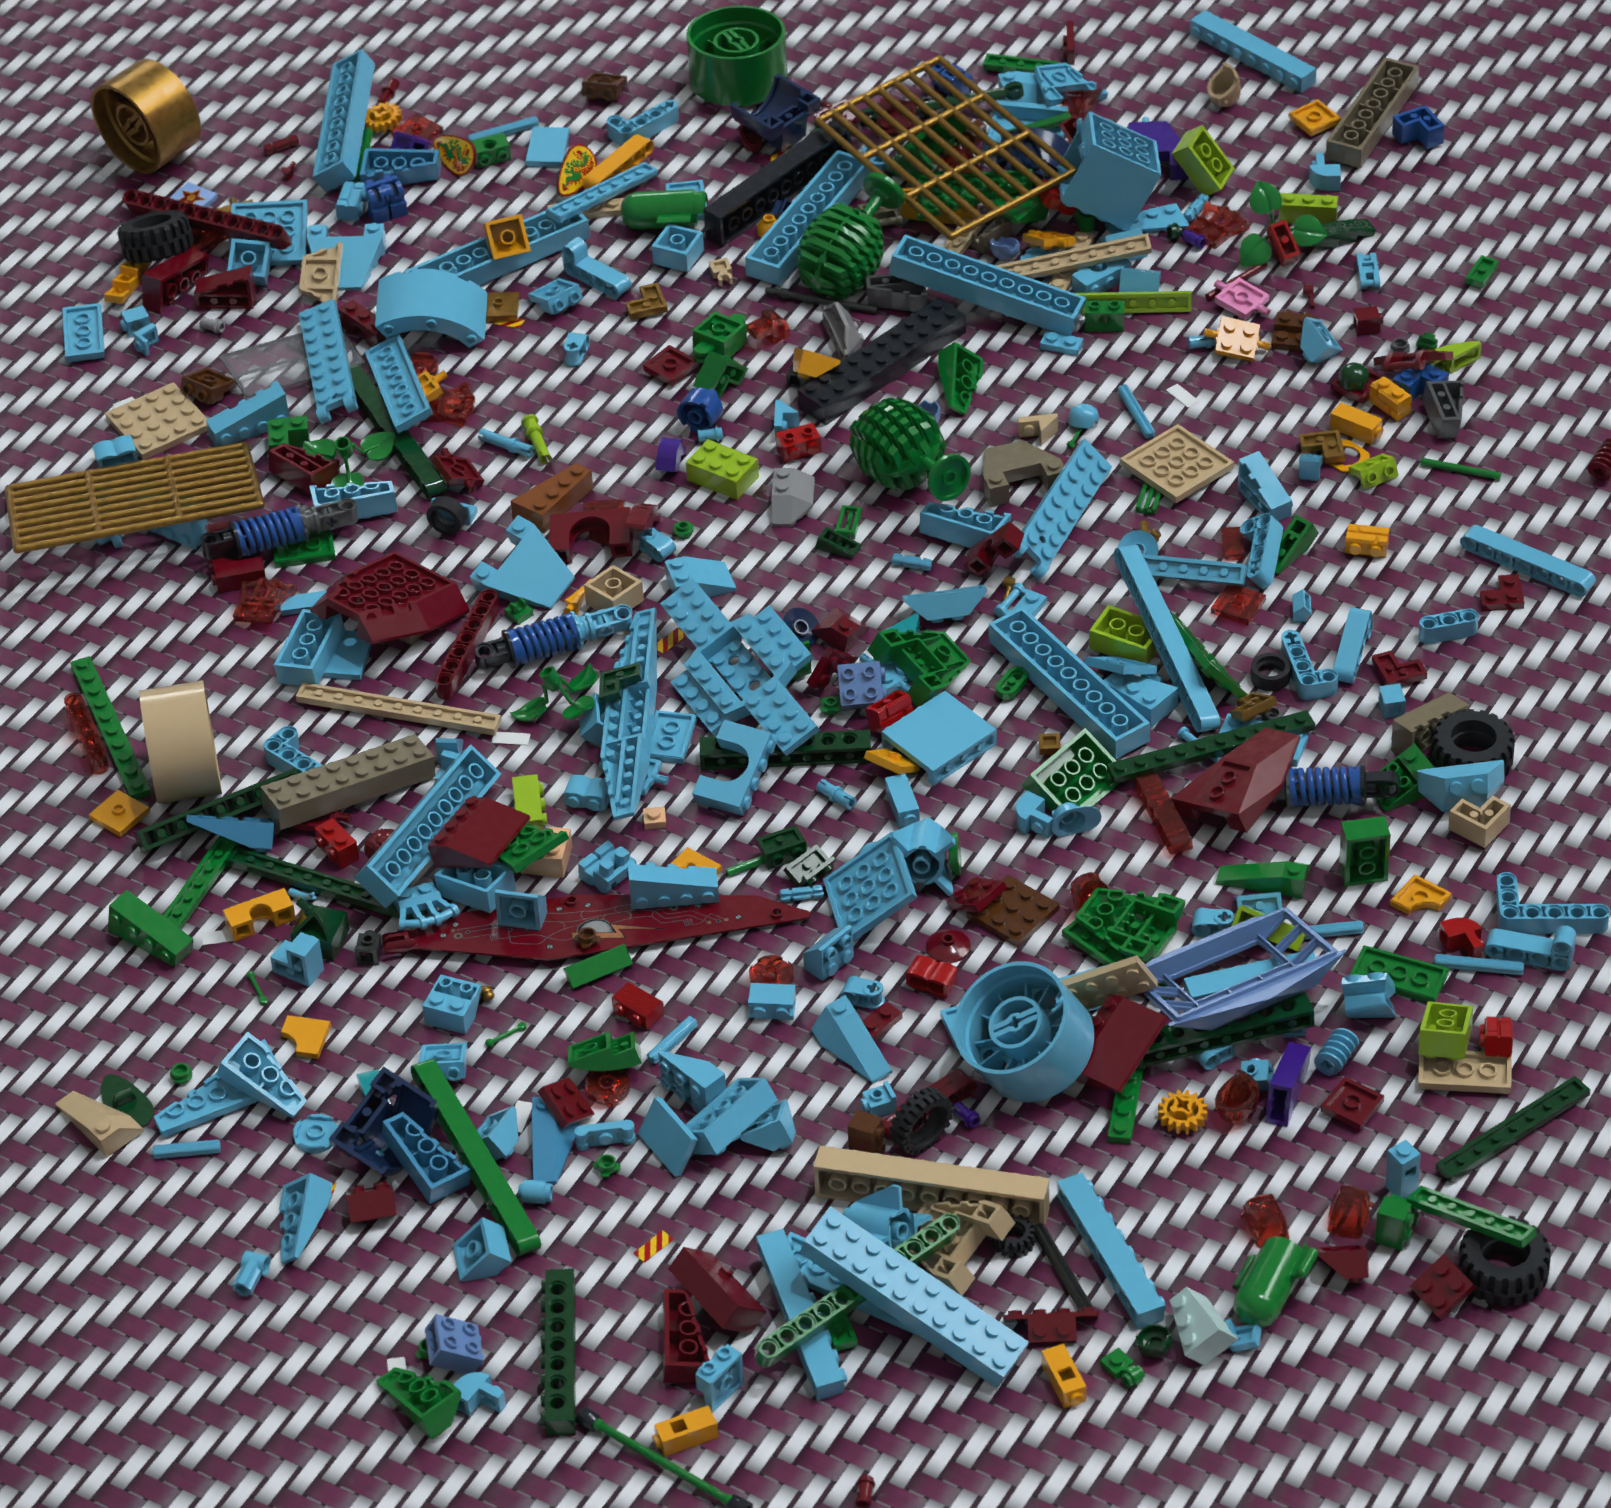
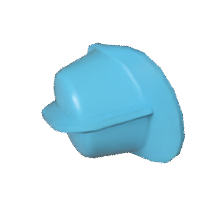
[1051,802,1102,837]

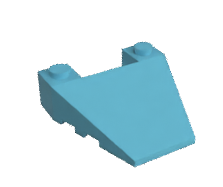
[307,223,386,291]
[470,515,575,609]

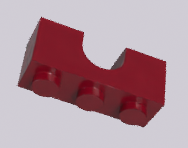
[338,299,392,347]
[964,521,1024,577]

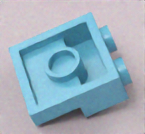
[528,278,583,315]
[419,1043,468,1081]
[695,1344,744,1413]

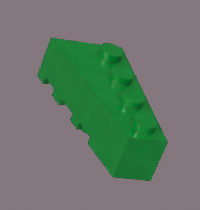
[108,890,193,967]

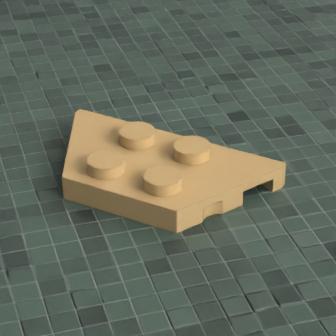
[299,242,343,303]

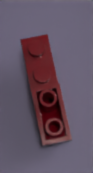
[625,503,661,533]

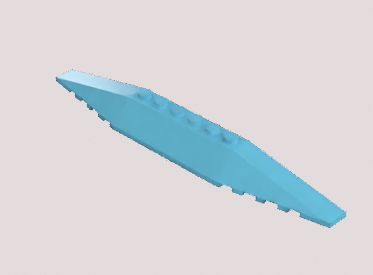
[600,608,657,820]

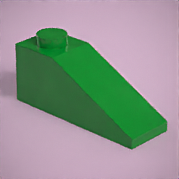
[1275,515,1319,575]

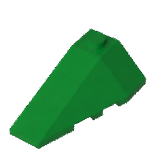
[376,1367,462,1439]

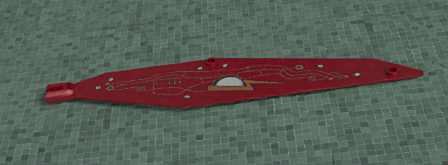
[381,894,811,961]

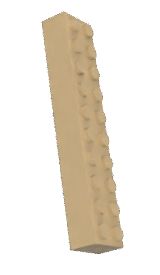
[814,1146,1050,1225]

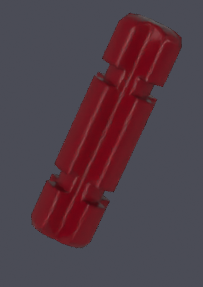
[263,135,299,155]

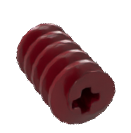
[1587,438,1611,481]

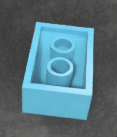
[665,556,737,598]

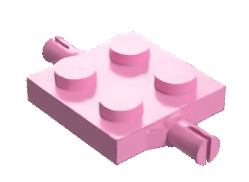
[1214,278,1271,320]

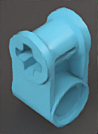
[564,332,589,367]
[638,527,676,562]
[1191,908,1234,937]
[840,976,885,1010]
[1193,1045,1235,1070]

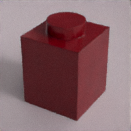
[1353,306,1383,336]

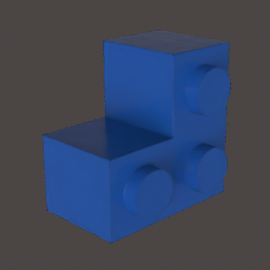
[1392,105,1445,149]
[1393,359,1449,401]

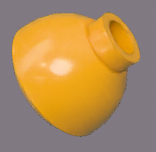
[756,214,777,238]

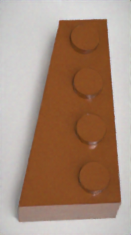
[511,463,593,533]

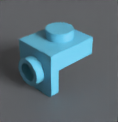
[133,323,159,356]
[1225,1319,1262,1352]

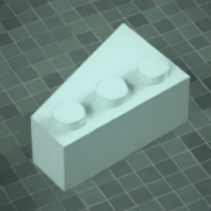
[1170,1287,1239,1366]

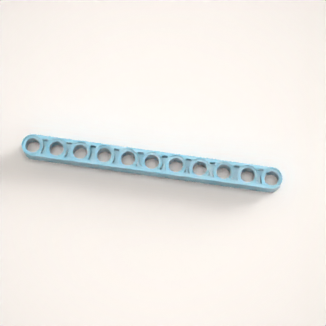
[1114,545,1220,732]

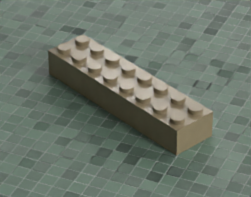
[1326,57,1419,168]
[260,734,436,830]

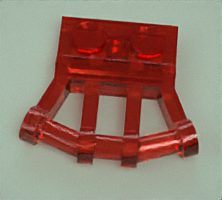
[1185,201,1251,249]
[420,382,475,426]
[232,577,297,624]

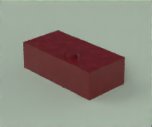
[668,1247,767,1334]

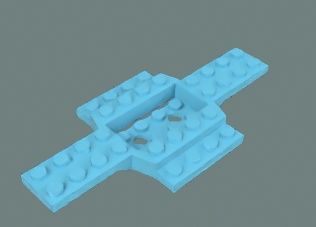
[660,578,820,756]

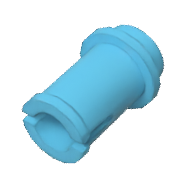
[698,426,723,443]

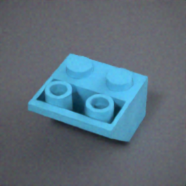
[803,925,854,981]
[422,975,482,1035]

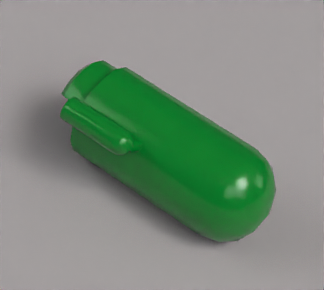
[620,189,708,230]
[1232,1236,1319,1328]

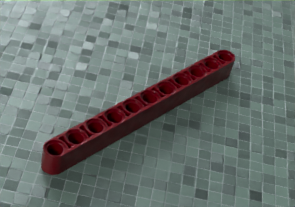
[122,189,292,250]

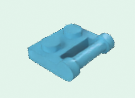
[994,583,1047,617]

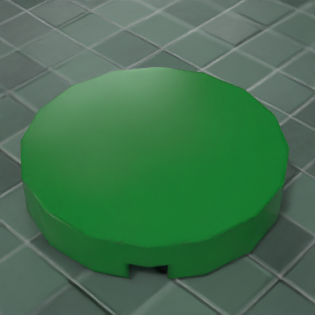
[949,832,962,876]

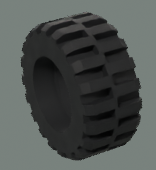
[117,210,194,263]
[1431,709,1515,778]
[1458,1216,1551,1307]

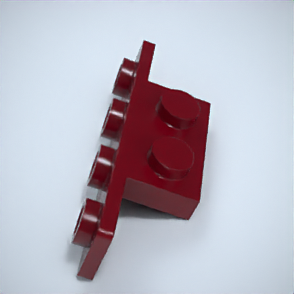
[1003,1307,1099,1344]

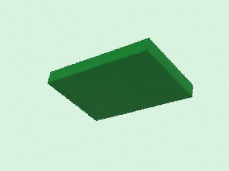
[272,530,336,568]

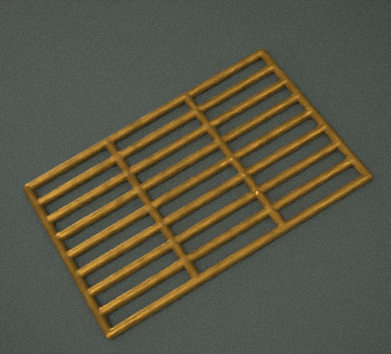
[814,55,1078,240]
[5,442,265,554]

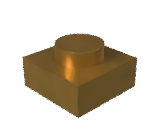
[1038,733,1061,755]

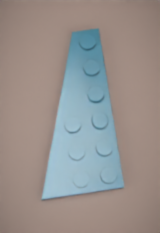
[154,1039,277,1138]

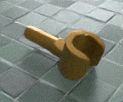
[1002,575,1016,601]

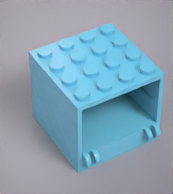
[1057,111,1161,231]

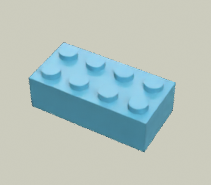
[274,609,345,686]
[685,1078,778,1156]

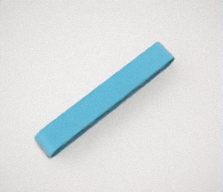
[1460,525,1596,597]

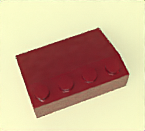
[427,796,531,868]
[1076,994,1168,1093]

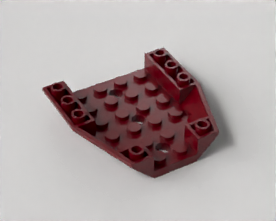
[310,551,470,644]

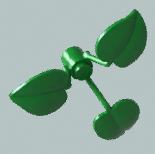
[1239,181,1327,268]
[303,432,395,487]
[510,663,598,721]

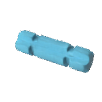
[1183,193,1209,221]
[892,553,932,571]
[780,885,823,902]

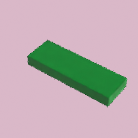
[563,943,633,989]

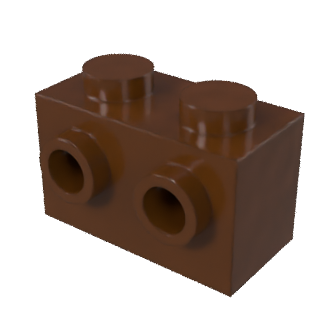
[847,1110,886,1154]

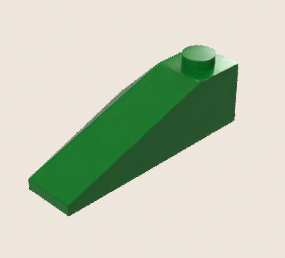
[938,342,983,416]
[1216,861,1311,899]

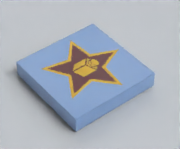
[170,182,218,207]

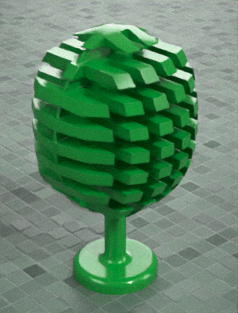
[797,172,905,300]
[849,398,971,501]

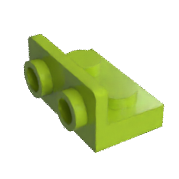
[1348,453,1398,489]

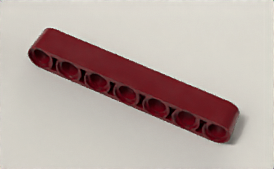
[435,589,500,700]

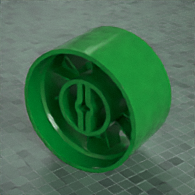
[686,6,788,106]

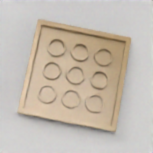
[105,382,208,460]
[1120,424,1234,503]

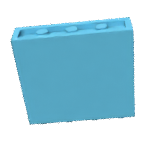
[983,100,1069,157]
[882,691,997,786]

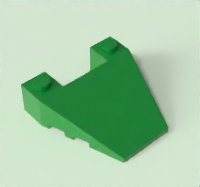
[867,629,971,707]

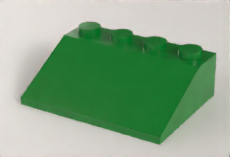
[1021,728,1119,811]

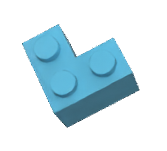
[270,932,324,987]

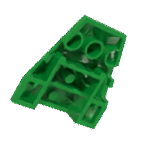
[1075,888,1185,961]

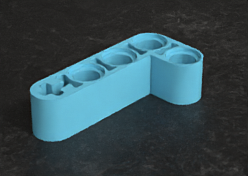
[606,100,679,146]
[562,237,632,298]
[1240,513,1283,589]
[1333,607,1373,684]
[1281,630,1338,701]
[263,726,323,774]
[1484,926,1576,971]

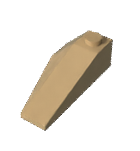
[55,1091,144,1157]

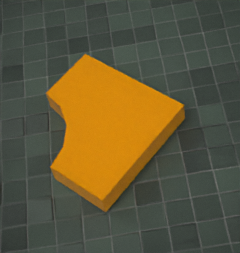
[1390,874,1452,915]
[281,1015,331,1059]

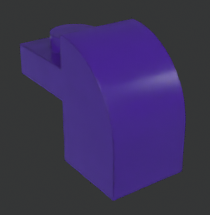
[390,130,431,150]
[655,437,686,472]

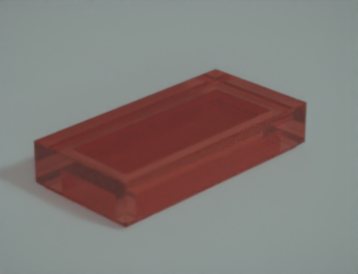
[1221,527,1245,561]

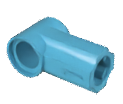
[232,1251,271,1297]

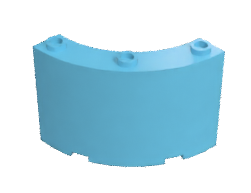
[375,269,487,348]

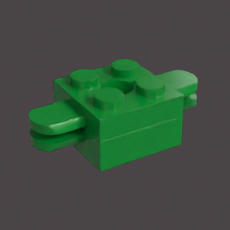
[692,311,747,363]

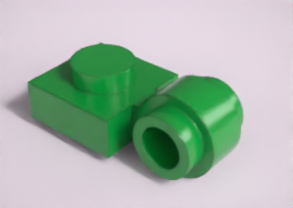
[1100,1348,1145,1388]

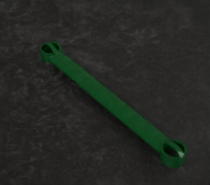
[860,81,1024,127]

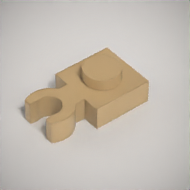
[709,258,733,286]

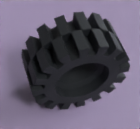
[993,1214,1035,1259]

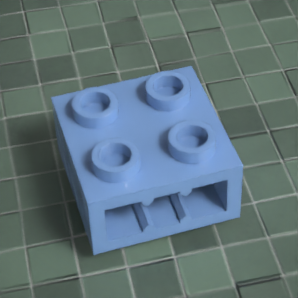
[837,661,887,711]
[425,1314,484,1374]

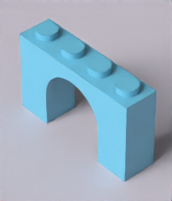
[692,720,776,816]

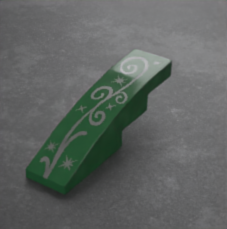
[1310,219,1376,248]

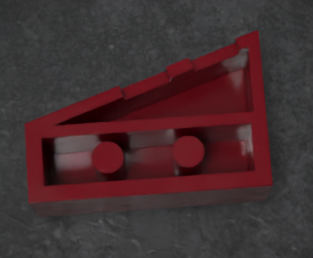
[194,265,257,309]
[269,443,340,495]

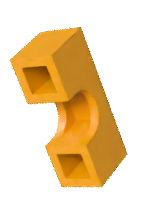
[223,888,296,942]

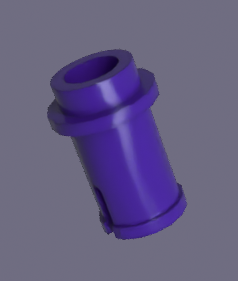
[1181,229,1206,249]
[952,1102,981,1128]

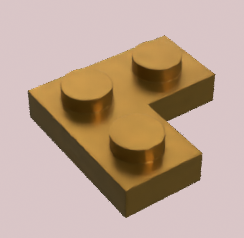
[625,283,668,320]
[1299,429,1345,464]
[1230,692,1278,722]

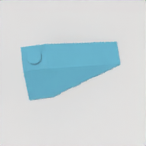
[998,71,1071,104]
[811,995,893,1083]
[216,1032,307,1118]

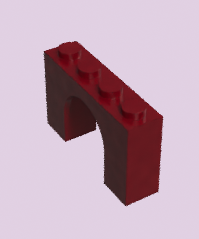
[549,507,633,563]
[205,517,267,593]

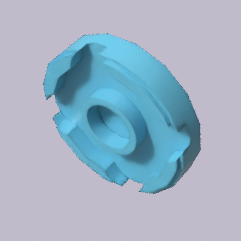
[293,1114,338,1154]

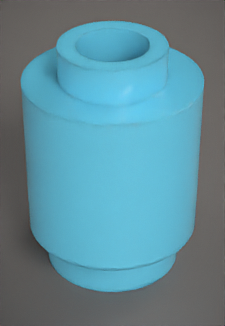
[518,1179,553,1204]

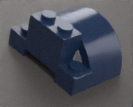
[730,74,821,152]
[991,127,1070,189]
[328,1066,438,1177]

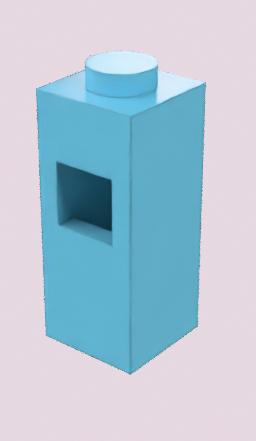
[885,773,920,828]
[1385,1140,1421,1198]

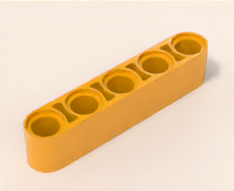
[583,134,654,189]

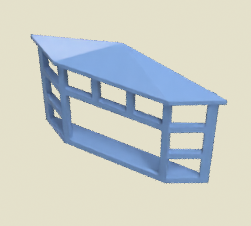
[1142,907,1347,1031]

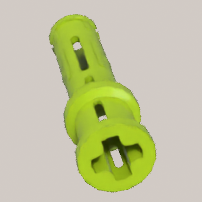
[521,414,552,464]

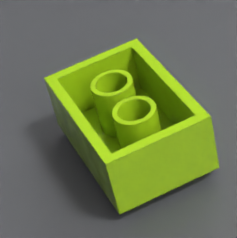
[1172,125,1235,195]
[686,439,759,500]
[1089,605,1158,664]
[1418,1001,1473,1060]

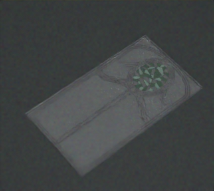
[220,329,366,398]

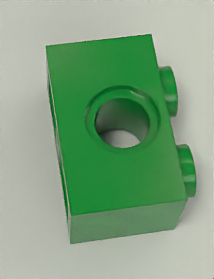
[470,132,511,169]
[1085,300,1124,331]

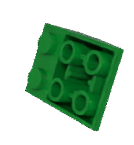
[993,189,1049,225]
[1375,743,1434,812]

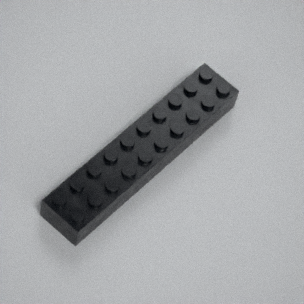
[704,119,851,248]
[797,298,966,426]

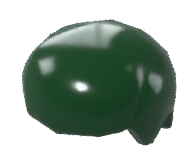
[1338,362,1370,391]
[1136,1324,1172,1358]

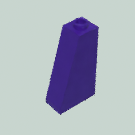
[1265,1042,1311,1127]

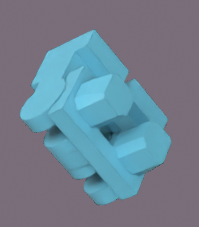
[578,840,636,893]

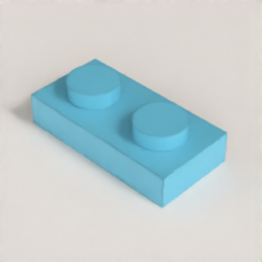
[1040,331,1083,356]

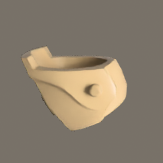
[1207,62,1241,107]

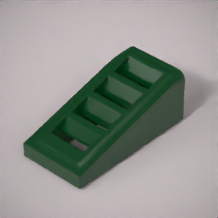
[815,527,862,559]

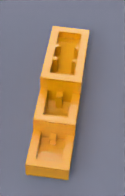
[104,261,151,304]

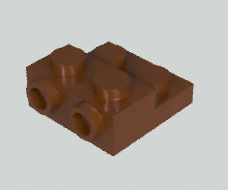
[582,72,627,101]
[1271,310,1316,352]
[180,367,237,404]

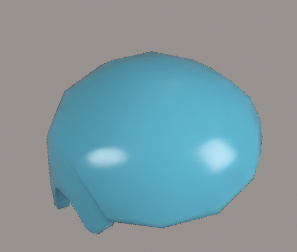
[1068,404,1099,428]

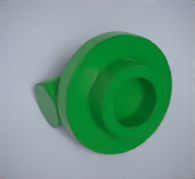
[1416,332,1438,350]

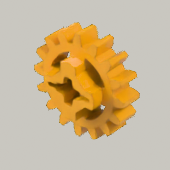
[365,102,403,133]
[1158,1090,1208,1134]

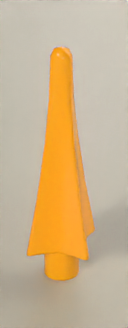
[564,579,591,614]

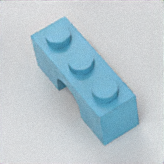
[1072,258,1132,293]

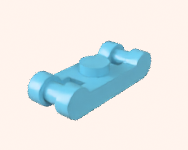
[1356,253,1380,290]
[575,1120,636,1151]

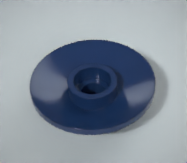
[782,608,819,646]

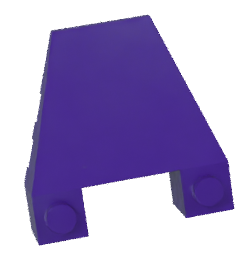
[1127,121,1189,180]

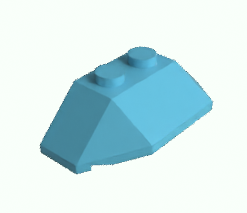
[902,585,987,623]
[1417,760,1504,812]

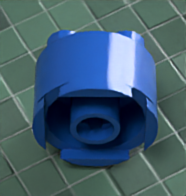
[677,387,724,433]

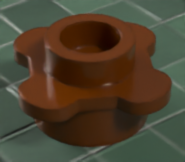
[574,927,601,949]

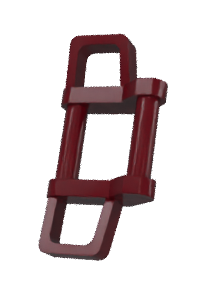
[1373,349,1453,372]

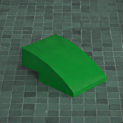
[567,1031,642,1071]

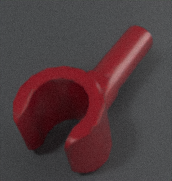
[281,161,296,180]
[1303,284,1315,309]

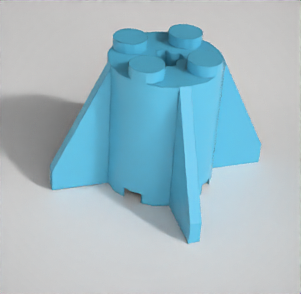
[890,818,956,897]
[842,1185,932,1251]

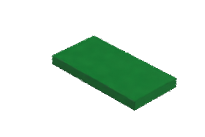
[1350,945,1449,1003]

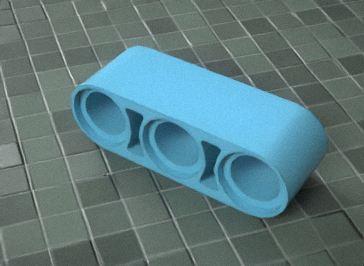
[1418,609,1479,644]

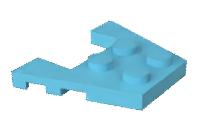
[1034,63,1109,106]

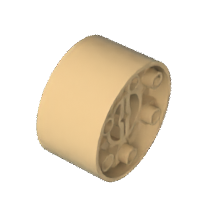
[139,680,222,804]

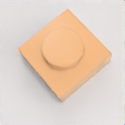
[643,807,666,830]

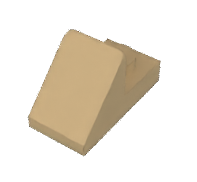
[1018,413,1058,445]

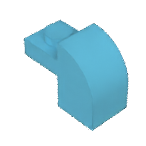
[1309,153,1341,191]
[1016,791,1053,838]
[454,1372,506,1416]

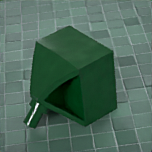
[290,898,350,961]

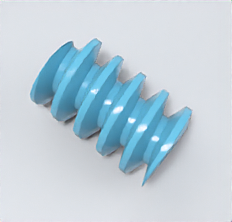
[1314,1028,1359,1076]

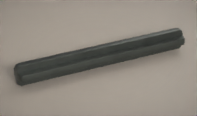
[1034,1223,1092,1311]

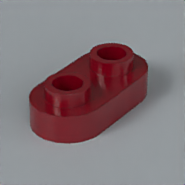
[739,126,763,153]

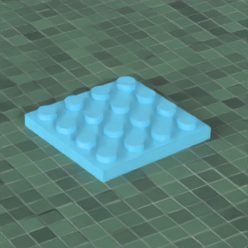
[230,200,308,266]
[823,832,917,941]

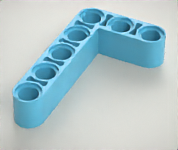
[1496,872,1610,934]

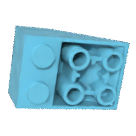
[658,1051,726,1113]

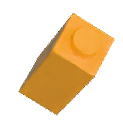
[1330,402,1384,445]
[1041,1344,1087,1408]
[652,1405,719,1457]

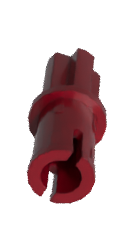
[377,78,400,104]

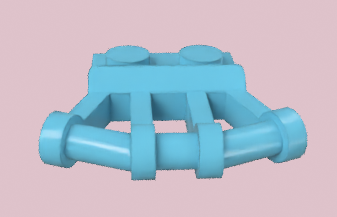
[393,882,460,931]

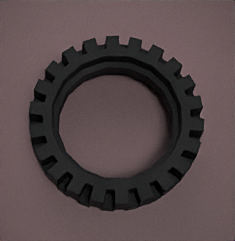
[889,1087,954,1155]

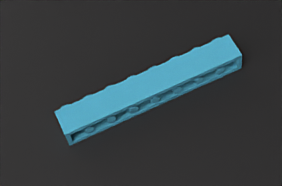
[1190,10,1316,93]
[1057,1172,1166,1330]
[756,1229,847,1400]

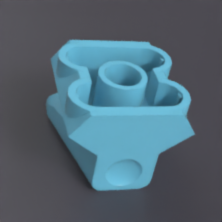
[1342,972,1396,1019]

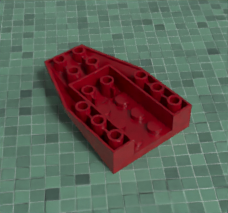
[1171,727,1300,833]

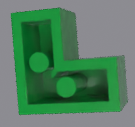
[692,351,748,399]
[268,416,310,450]
[1375,1194,1421,1251]

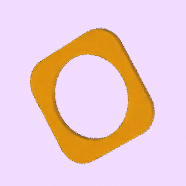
[1322,440,1370,473]

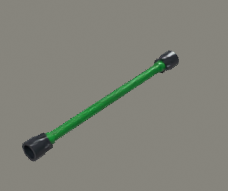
[575,1406,753,1508]

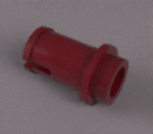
[856,1475,876,1508]

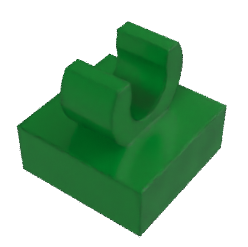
[504,597,534,625]

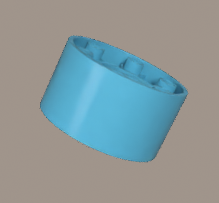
[954,961,1094,1102]

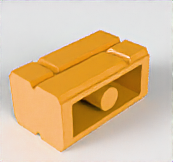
[1369,376,1412,421]
[1345,524,1390,558]

